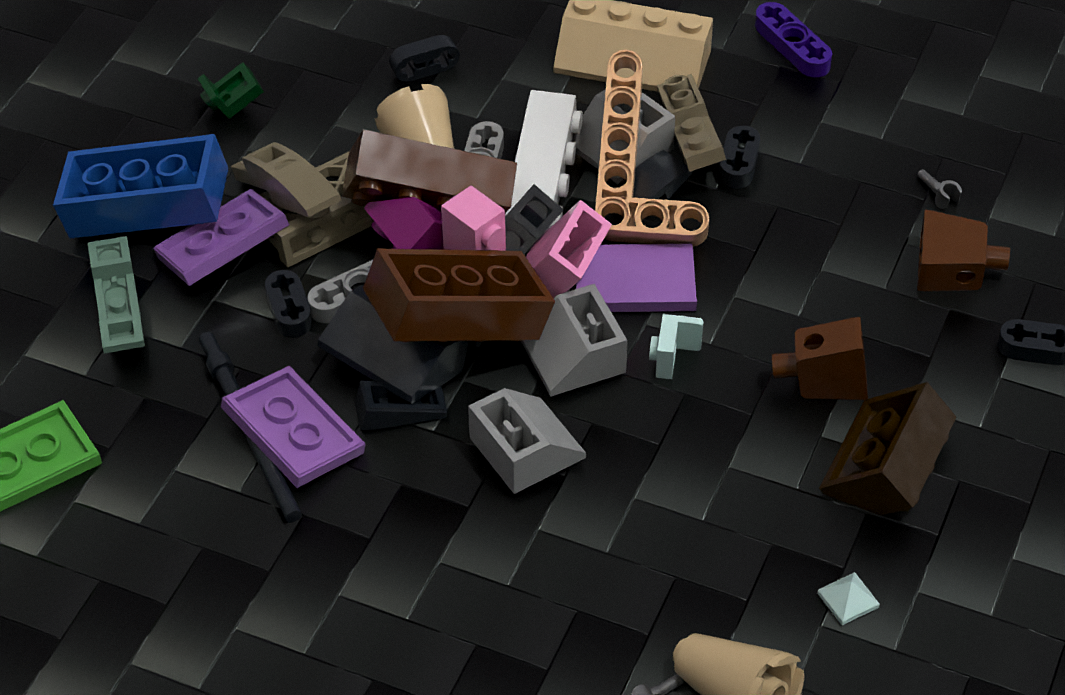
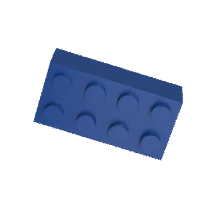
[53,134,229,238]

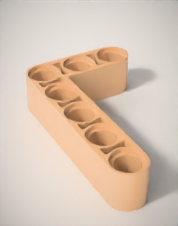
[595,50,709,247]

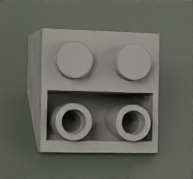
[572,89,675,184]
[520,284,627,397]
[468,388,586,494]

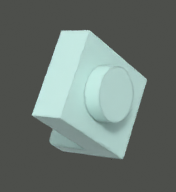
[649,314,703,379]

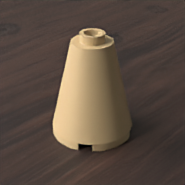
[375,84,454,149]
[673,633,804,695]

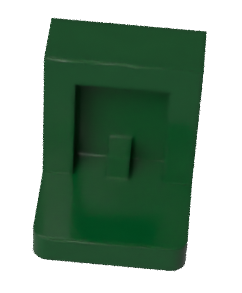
[198,62,264,119]

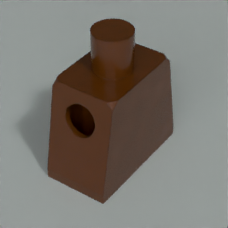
[917,210,1010,291]
[772,317,868,400]

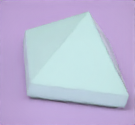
[817,572,880,625]

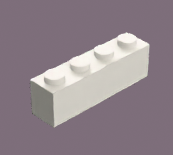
[505,90,583,234]

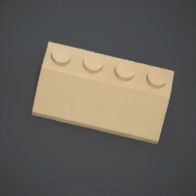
[553,0,713,92]

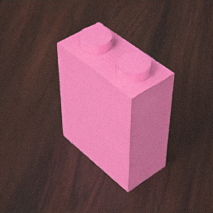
[526,200,612,298]

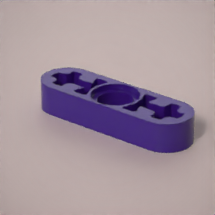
[755,2,832,77]

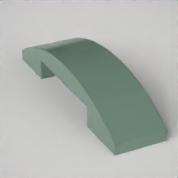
[88,236,145,354]

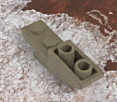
[657,74,726,172]
[231,142,342,218]

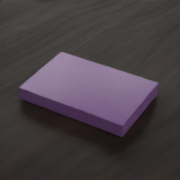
[153,189,289,286]
[576,244,697,312]
[221,366,365,488]

